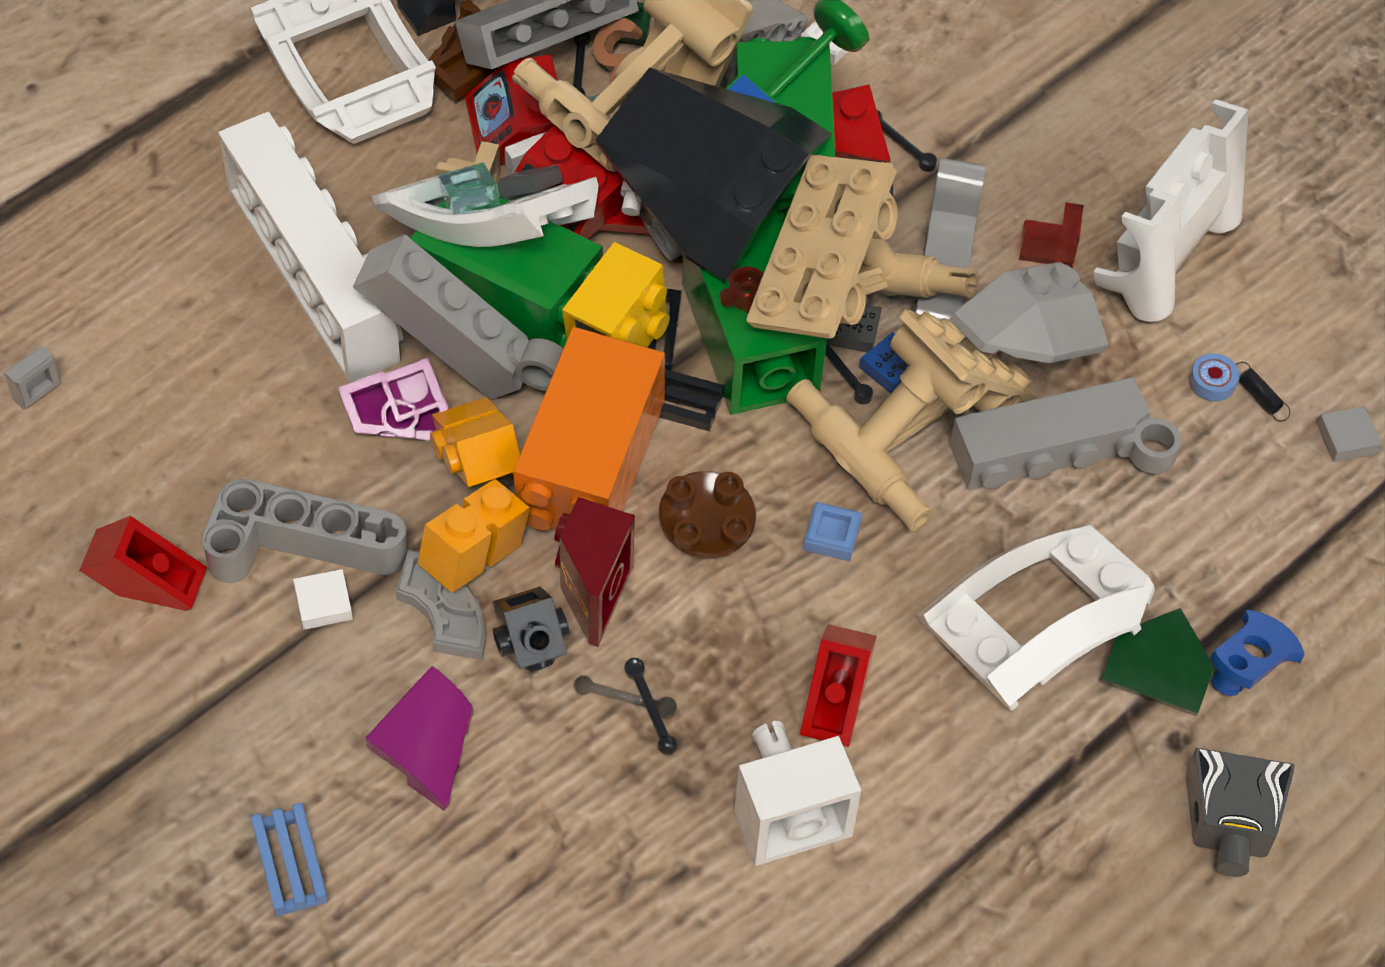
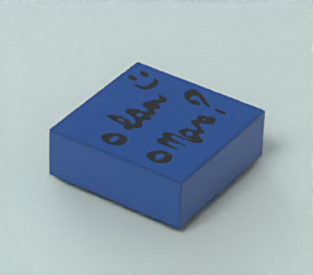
[859,332,908,393]

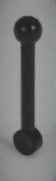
[573,32,590,95]
[877,110,937,172]
[825,338,873,405]
[624,658,678,755]

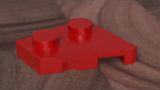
[832,84,891,163]

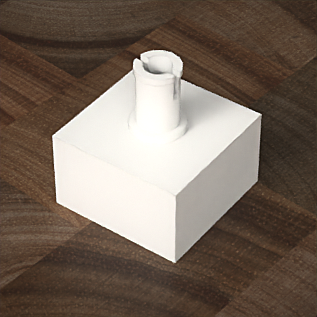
[734,721,861,866]

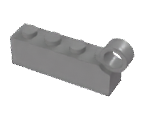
[455,0,639,69]
[353,234,563,400]
[949,377,1182,490]

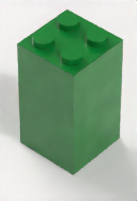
[735,37,835,226]
[410,179,603,349]
[682,207,827,415]

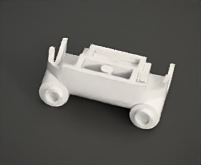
[1094,99,1249,322]

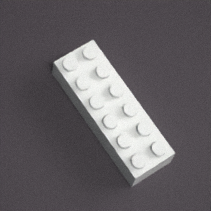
[218,111,403,383]

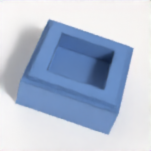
[803,501,863,562]

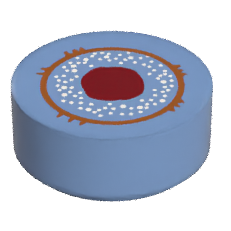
[1189,354,1239,401]

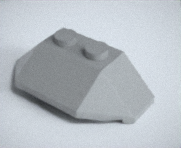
[950,262,1109,363]

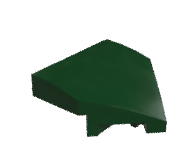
[1101,608,1214,716]

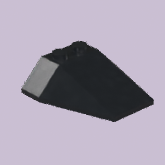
[595,67,832,284]

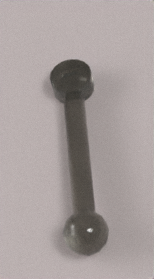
[573,675,677,719]

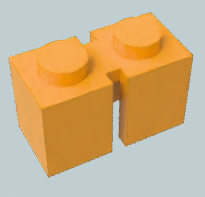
[430,397,520,487]
[417,479,530,593]

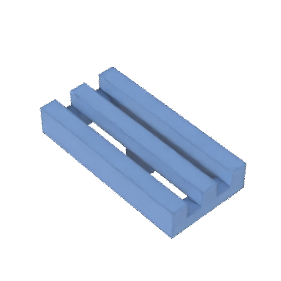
[251,803,328,917]

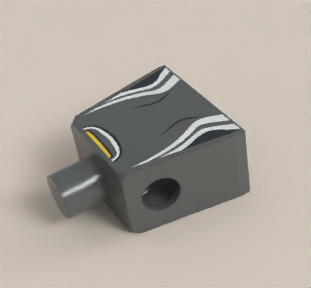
[1186,747,1295,877]

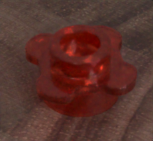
[720,266,764,314]

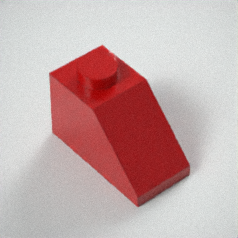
[79,516,207,611]
[799,624,877,747]

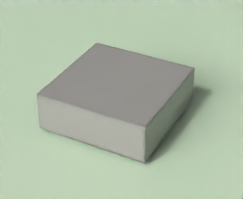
[4,345,61,409]
[1317,406,1382,462]

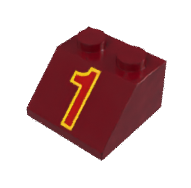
[554,497,635,647]

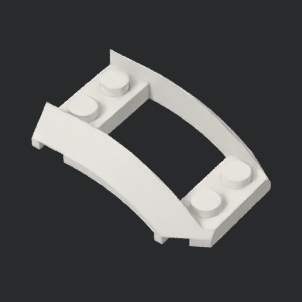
[250,0,436,144]
[372,166,599,247]
[916,525,1155,712]

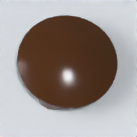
[659,471,756,558]

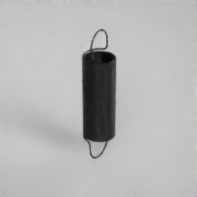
[1236,362,1291,422]

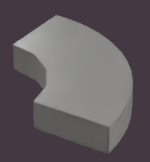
[396,550,485,660]

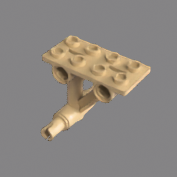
[512,0,753,172]
[746,155,979,339]
[787,309,1038,532]

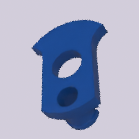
[1210,610,1304,696]

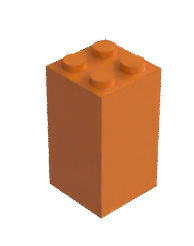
[513,327,665,531]

